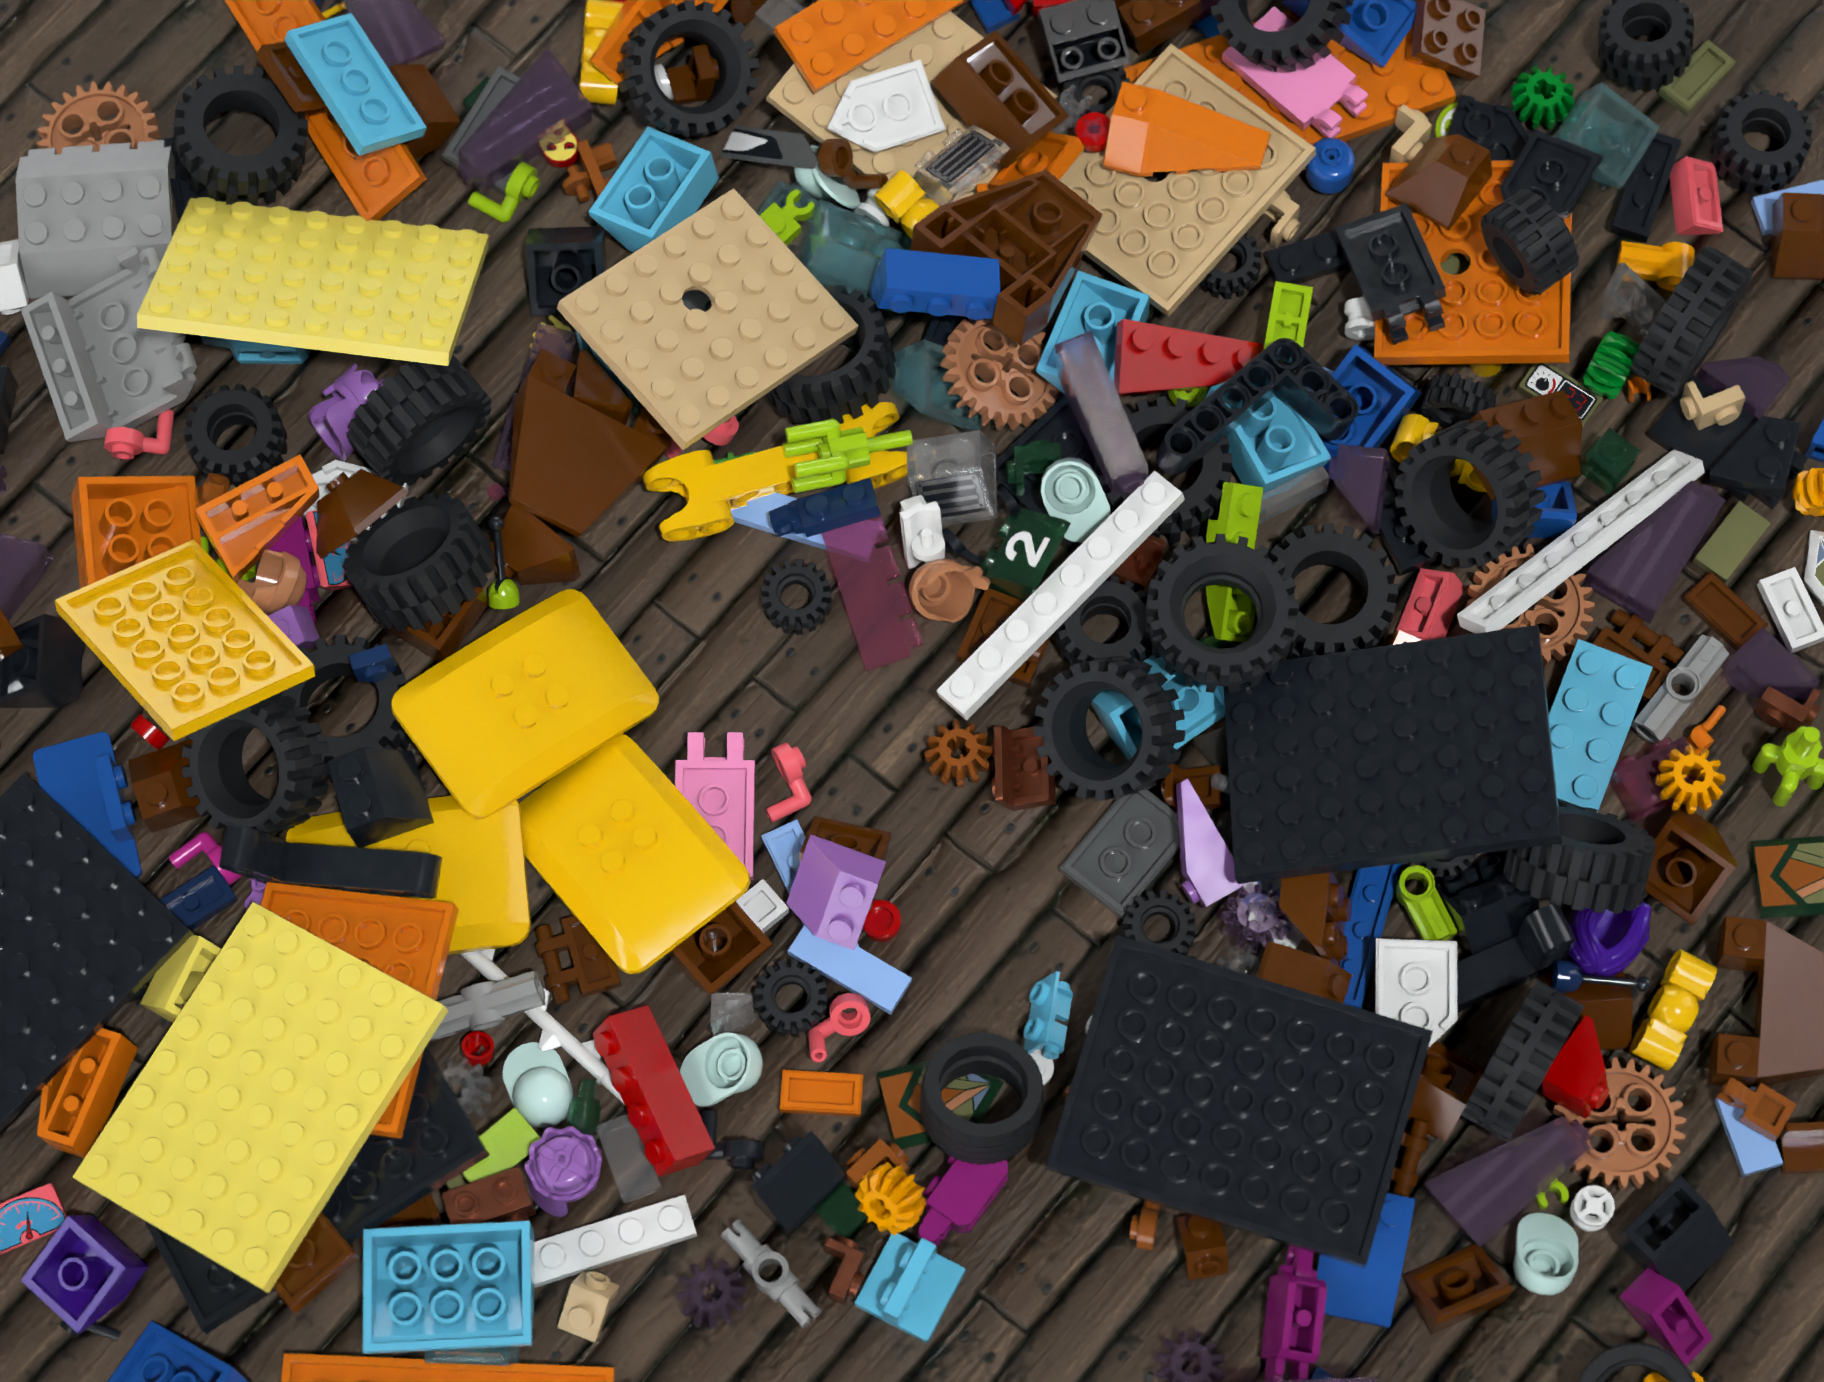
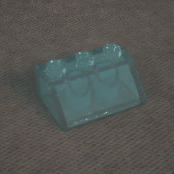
[802,199,912,315]

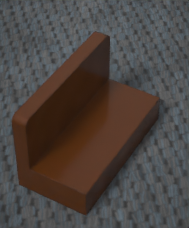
[1778,1122,1824,1174]

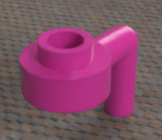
[168,832,242,886]

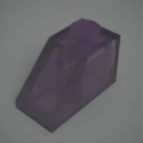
[1697,356,1791,419]
[1329,444,1390,534]
[1723,627,1821,699]

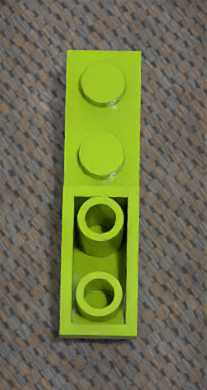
[1206,482,1263,642]

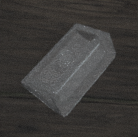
[710,993,756,1037]

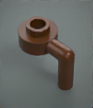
[817,139,888,189]

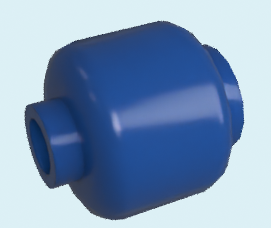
[1304,138,1355,194]

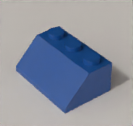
[869,248,1000,320]

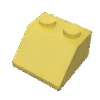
[140,935,221,1023]

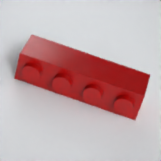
[592,1005,715,1177]

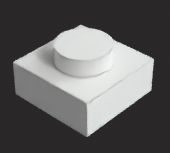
[736,879,789,933]

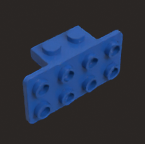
[33,732,142,879]

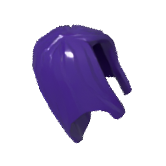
[1568,902,1651,977]

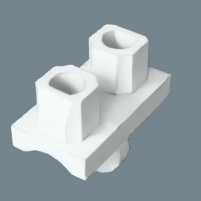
[899,495,946,569]

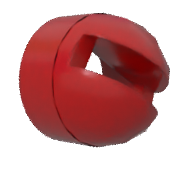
[461,1031,494,1067]

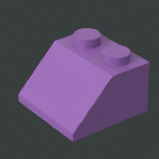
[786,835,886,950]

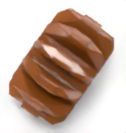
[925,719,992,789]

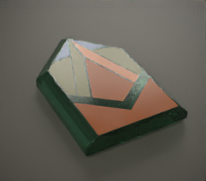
[1750,836,1824,919]
[877,1060,1004,1149]

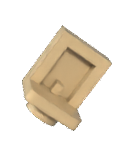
[1389,104,1432,163]
[1262,191,1301,248]
[1680,381,1745,431]
[557,1271,619,1342]

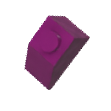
[1620,1268,1713,1366]

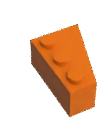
[195,454,320,583]
[37,1028,138,1158]

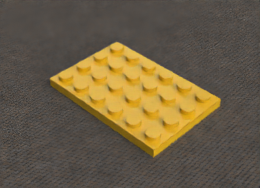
[55,539,315,741]

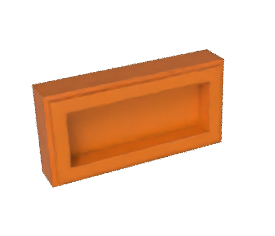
[780,1070,864,1117]

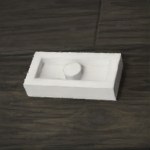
[1757,567,1824,654]

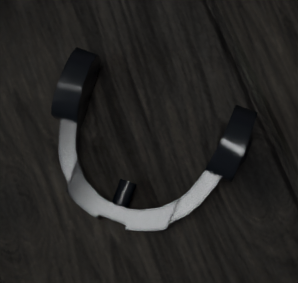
[942,486,1024,570]

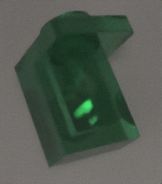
[1006,440,1062,496]

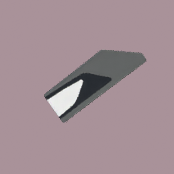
[721,126,818,169]

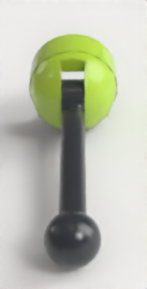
[488,516,520,609]

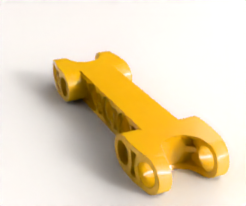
[643,402,917,542]

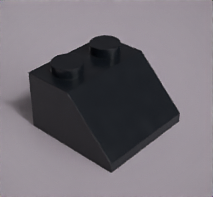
[526,226,607,316]
[0,614,85,708]
[327,748,434,848]

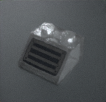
[913,124,1010,206]
[907,430,997,526]

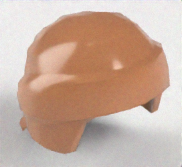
[237,549,307,614]
[909,558,991,622]

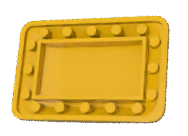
[391,589,659,819]
[519,734,750,974]
[286,795,531,955]

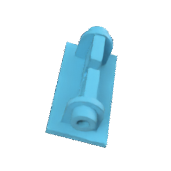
[1023,971,1073,1059]

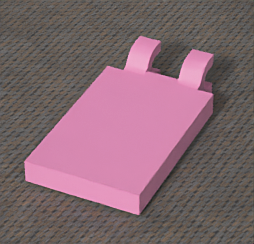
[1222,6,1368,138]
[675,732,755,880]

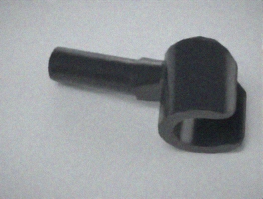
[60,1320,121,1341]

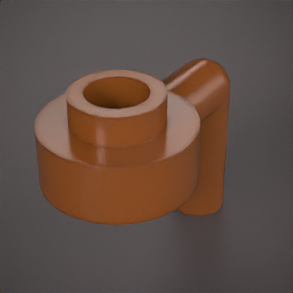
[1129,1201,1160,1251]

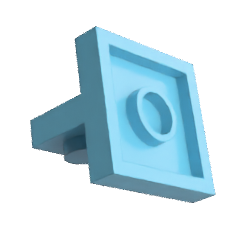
[855,1234,966,1344]

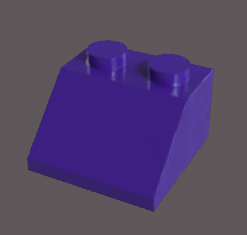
[21,1215,148,1333]

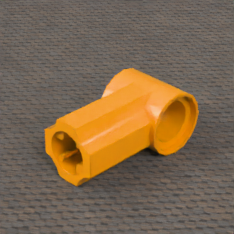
[1616,241,1695,291]

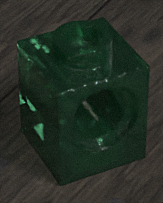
[1580,428,1640,495]

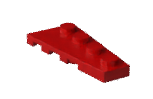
[1113,319,1263,397]

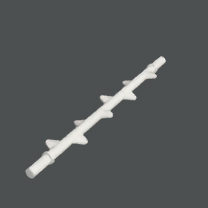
[460,949,625,1105]

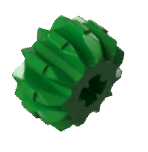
[1510,65,1575,131]
[1583,331,1640,400]

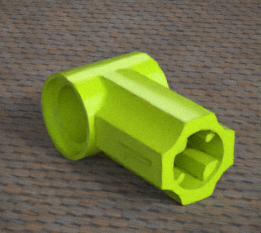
[1394,865,1458,941]

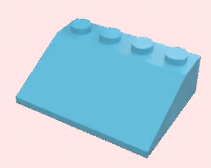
[363,1221,535,1354]

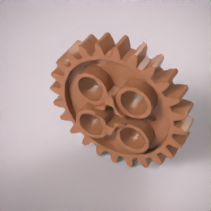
[37,81,161,154]
[940,315,1060,430]
[1465,544,1595,668]
[1551,1057,1687,1191]

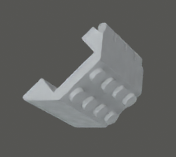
[15,140,175,300]
[21,246,197,442]

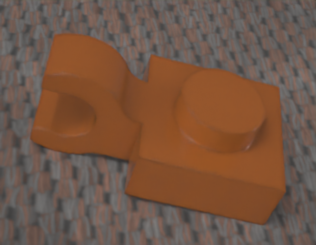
[1717,1077,1797,1142]

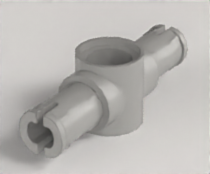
[721,1219,822,1328]

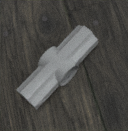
[1631,634,1729,746]
[430,971,546,1041]

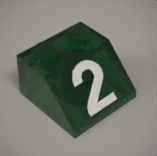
[980,508,1071,601]

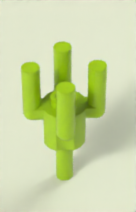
[782,419,913,493]
[1752,726,1824,807]

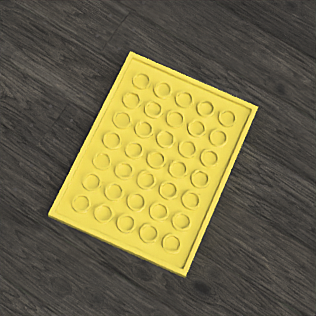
[137,197,489,366]
[73,902,449,1294]

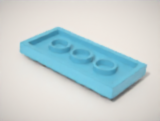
[284,13,427,156]
[1549,639,1653,812]

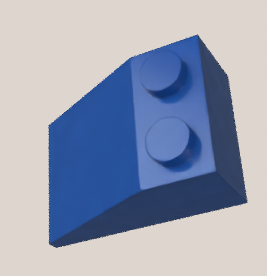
[1283,0,1416,68]
[1316,344,1422,483]
[1316,1193,1415,1328]
[108,1321,249,1382]

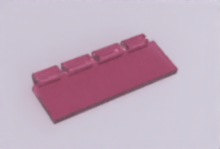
[822,514,923,671]

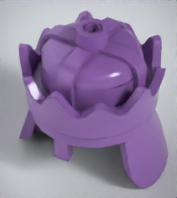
[308,363,384,461]
[524,1126,602,1217]

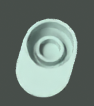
[794,145,860,209]
[1040,457,1111,543]
[680,1032,763,1107]
[503,1042,574,1129]
[1513,1213,1578,1296]

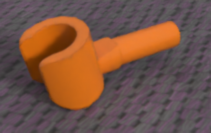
[1628,373,1651,403]
[1686,705,1726,755]

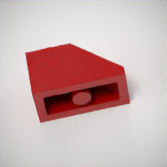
[1542,1015,1609,1119]

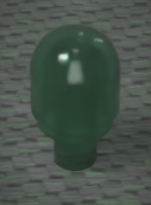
[567,1079,602,1135]

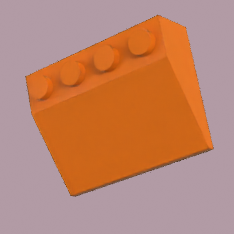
[71,476,202,589]

